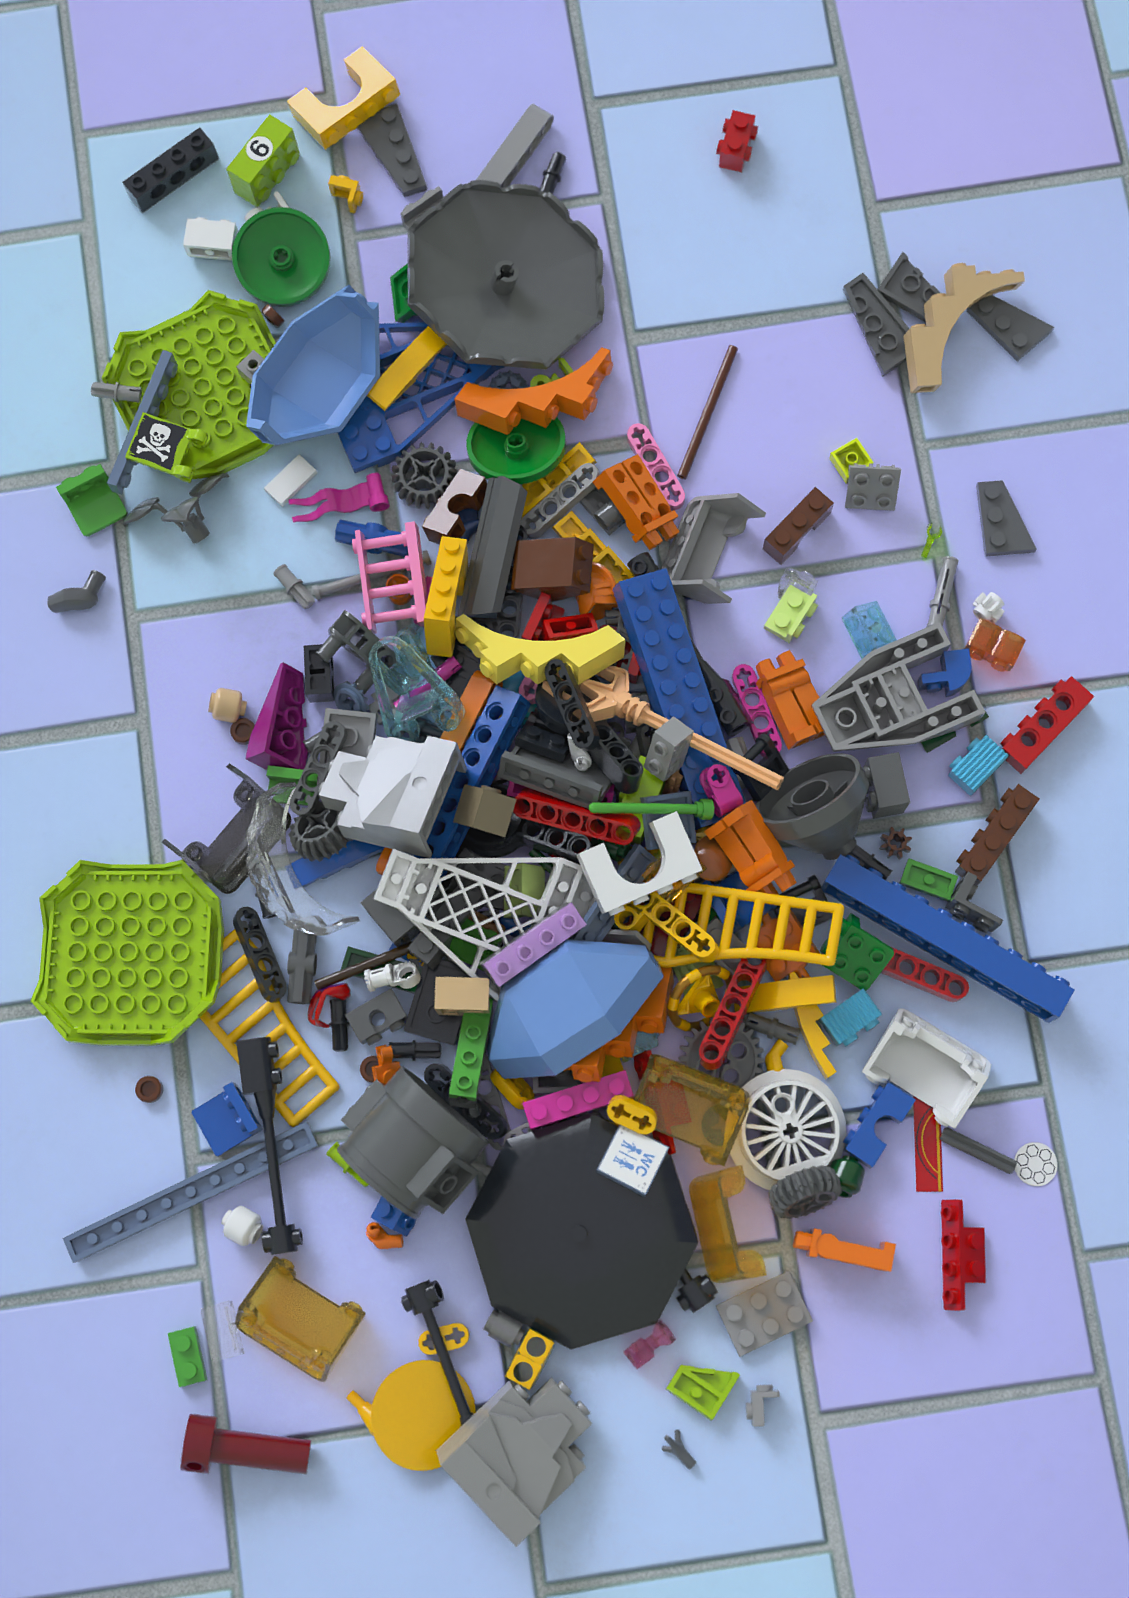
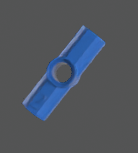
[335,519,409,557]

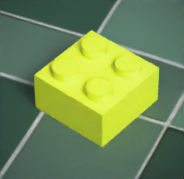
[829,438,874,483]

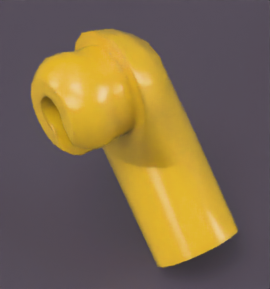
[765,1039,789,1072]

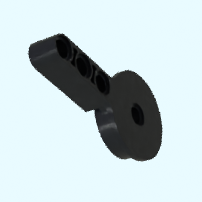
[535,675,643,794]
[463,783,593,865]

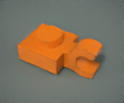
[372,1044,400,1085]

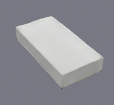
[264,455,317,507]

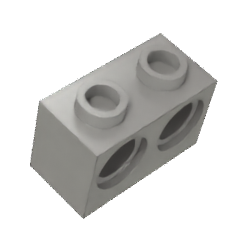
[644,716,694,782]

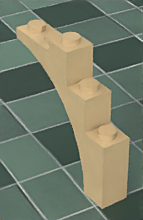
[904,263,1025,393]

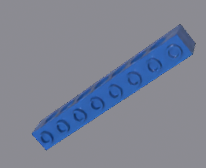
[413,685,531,888]

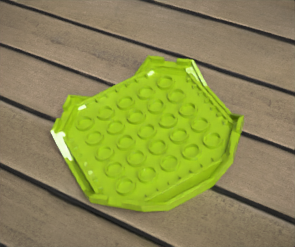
[101,290,276,479]
[31,860,224,1046]

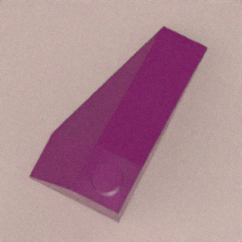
[245,662,308,770]

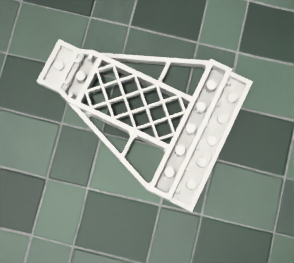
[373,849,596,1002]

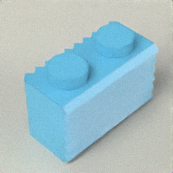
[948,735,1009,796]
[818,988,882,1047]

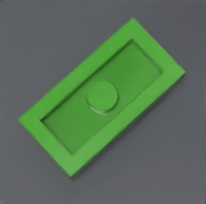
[899,858,958,902]
[167,1326,207,1387]

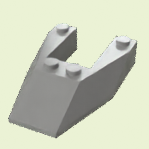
[811,622,985,752]

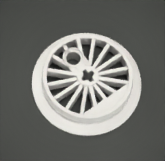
[725,1069,846,1190]

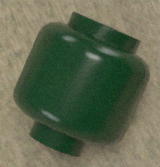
[830,1155,865,1198]

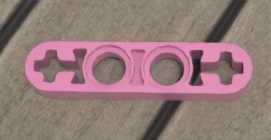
[627,423,685,510]

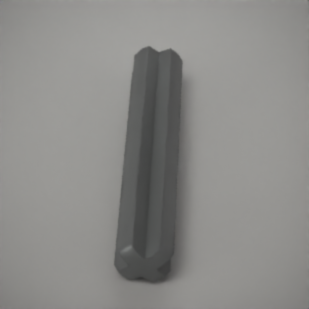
[940,1128,1017,1174]

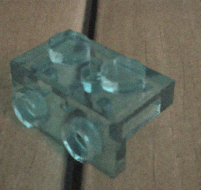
[842,601,896,659]

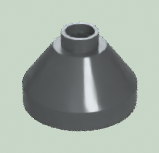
[756,753,869,860]

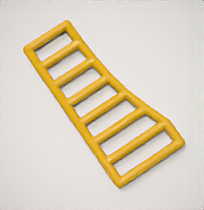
[642,881,844,968]
[200,929,340,1127]

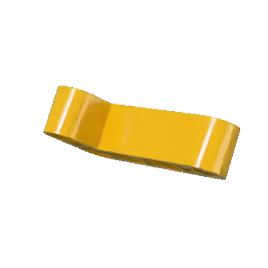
[614,891,719,963]

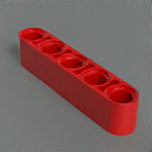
[513,787,641,845]
[699,946,767,1070]
[881,947,969,1002]

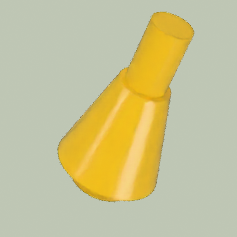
[346,1390,373,1436]

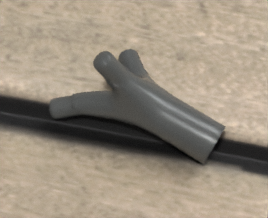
[662,1430,696,1469]

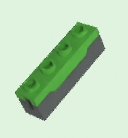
[449,999,493,1109]

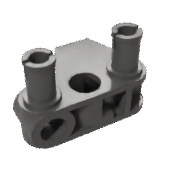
[315,610,400,695]

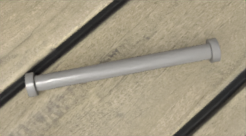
[312,550,431,600]

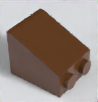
[511,537,594,602]

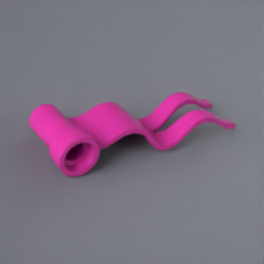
[288,473,390,522]

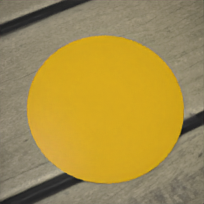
[371,1360,476,1471]

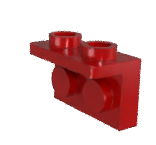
[521,592,565,641]

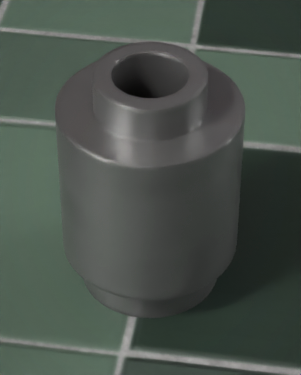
[483,1310,525,1348]

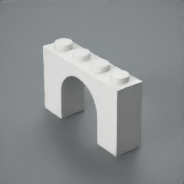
[576,811,702,916]

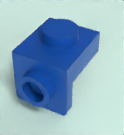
[370,1196,416,1236]

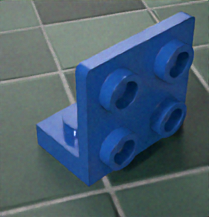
[702,871,777,934]
[191,1082,263,1156]

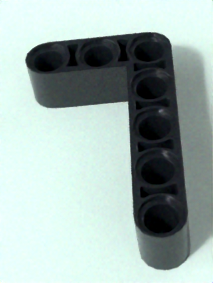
[455,525,528,646]

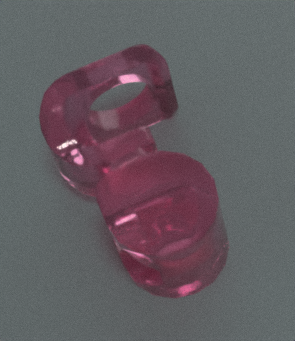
[623,1319,676,1370]

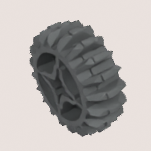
[391,442,458,509]
[288,801,353,862]
[768,1165,842,1219]

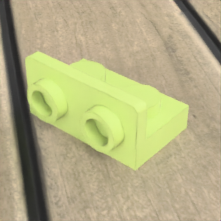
[764,584,818,643]

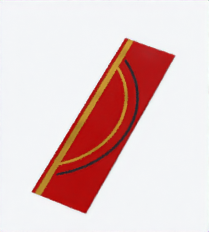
[913,1096,943,1192]

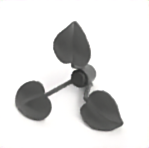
[123,473,229,543]

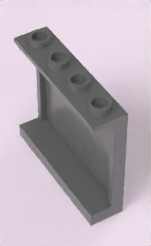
[498,707,631,809]

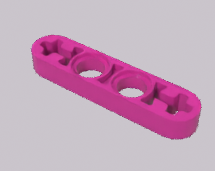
[732,664,782,757]

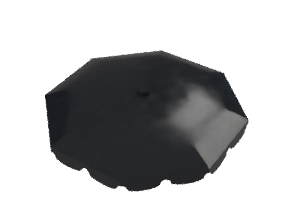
[465,1113,698,1350]

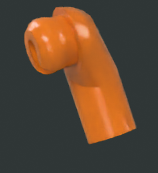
[366,1222,403,1249]

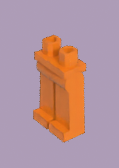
[593,454,680,551]
[755,650,825,750]
[704,800,797,895]
[793,1228,896,1272]

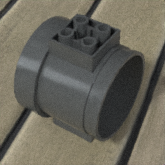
[337,1066,489,1219]

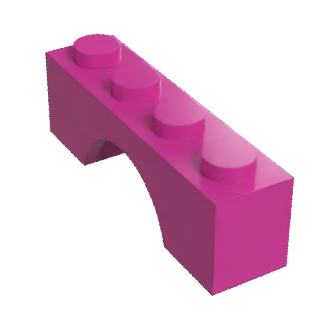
[522,1070,634,1131]

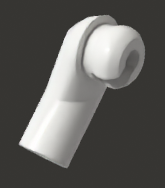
[567,733,592,771]

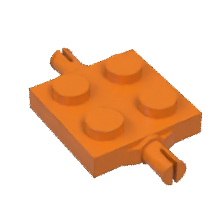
[757,910,820,981]

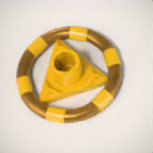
[667,965,733,1032]

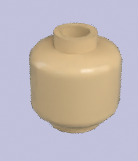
[208,688,247,723]

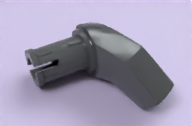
[47,570,106,613]

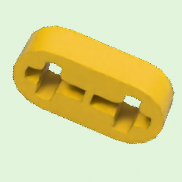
[490,1069,535,1110]
[607,1095,657,1135]
[418,1323,470,1355]

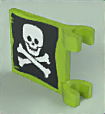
[125,412,208,483]

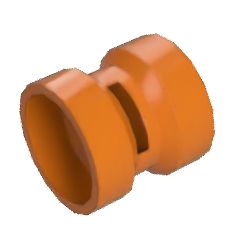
[386,574,413,605]

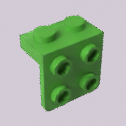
[56,464,128,537]

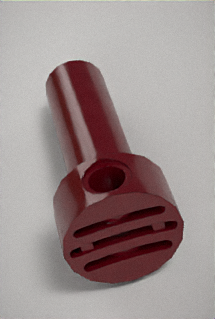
[180,1414,312,1474]

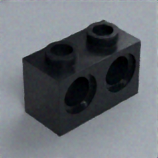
[304,644,335,703]

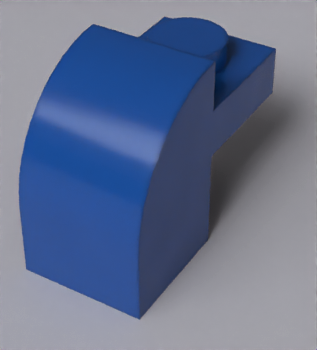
[918,649,972,697]

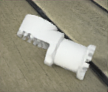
[364,961,421,992]

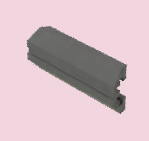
[458,476,527,616]

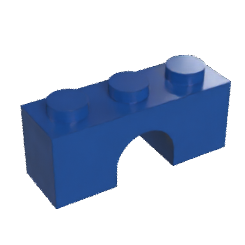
[843,1082,916,1168]

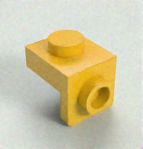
[328,175,363,214]

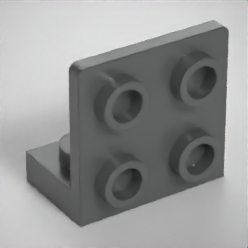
[945,872,1003,933]

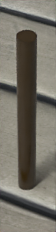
[314,941,412,990]

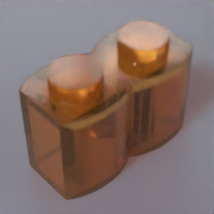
[964,618,1026,672]

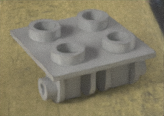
[845,463,901,511]

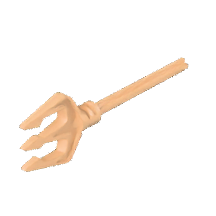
[542,665,784,790]

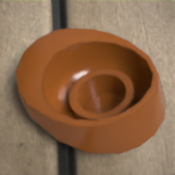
[694,835,732,881]

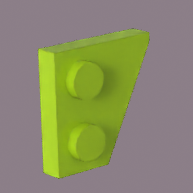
[666,1365,740,1421]

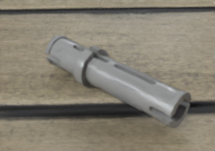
[926,556,959,628]

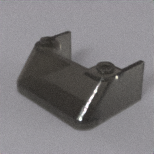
[162,763,291,894]

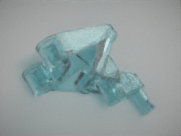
[369,624,465,742]

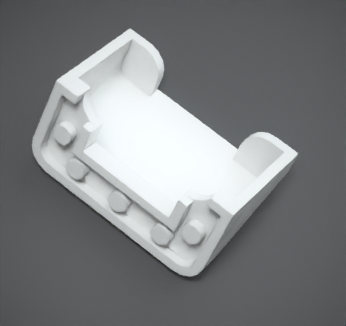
[862,1008,991,1129]

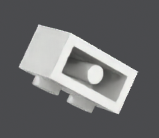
[183,217,238,260]

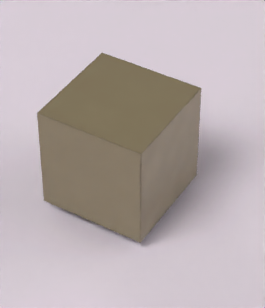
[453,784,516,837]

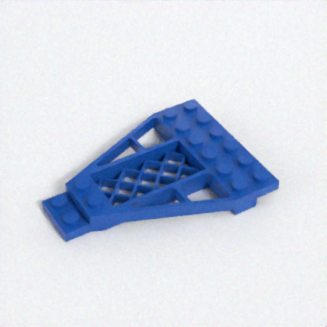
[337,322,507,473]

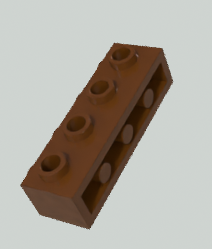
[955,784,1040,885]

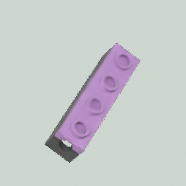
[479,902,586,987]

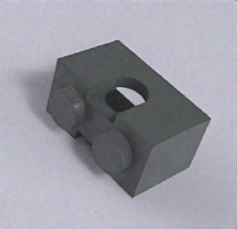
[345,989,408,1045]

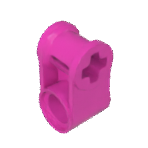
[699,764,744,817]

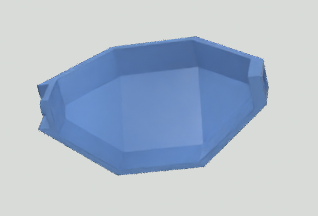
[246,285,380,445]
[487,939,664,1079]

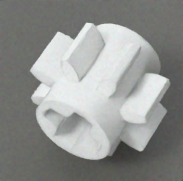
[973,592,1005,624]

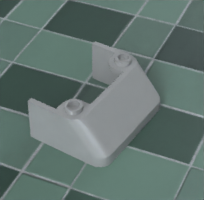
[661,493,766,604]

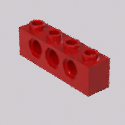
[1000,676,1095,774]

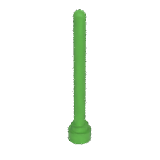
[589,799,714,820]

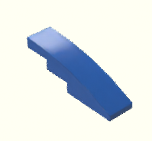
[285,839,385,890]

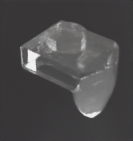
[778,568,818,599]

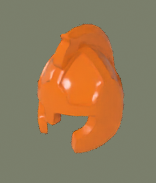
[575,562,618,621]

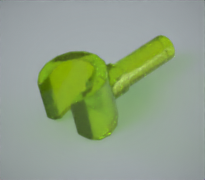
[921,522,942,558]

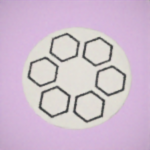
[1014,1142,1058,1186]

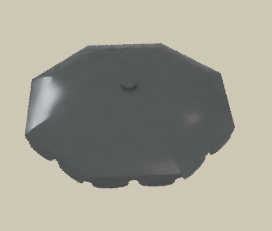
[407,180,604,370]

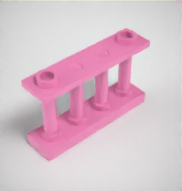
[352,521,428,634]

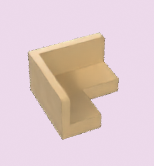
[434,977,490,1016]

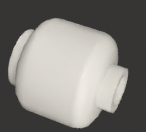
[222,1206,264,1246]

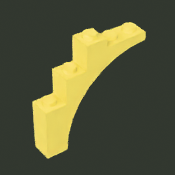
[455,614,626,685]

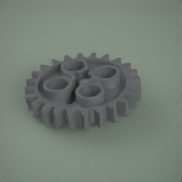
[678,1017,765,1103]

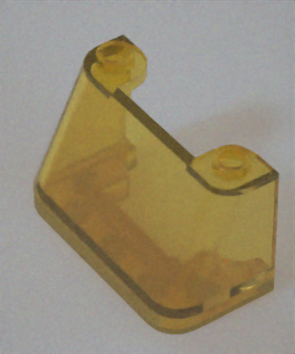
[629,1054,750,1166]
[689,1165,767,1283]
[235,1256,366,1382]

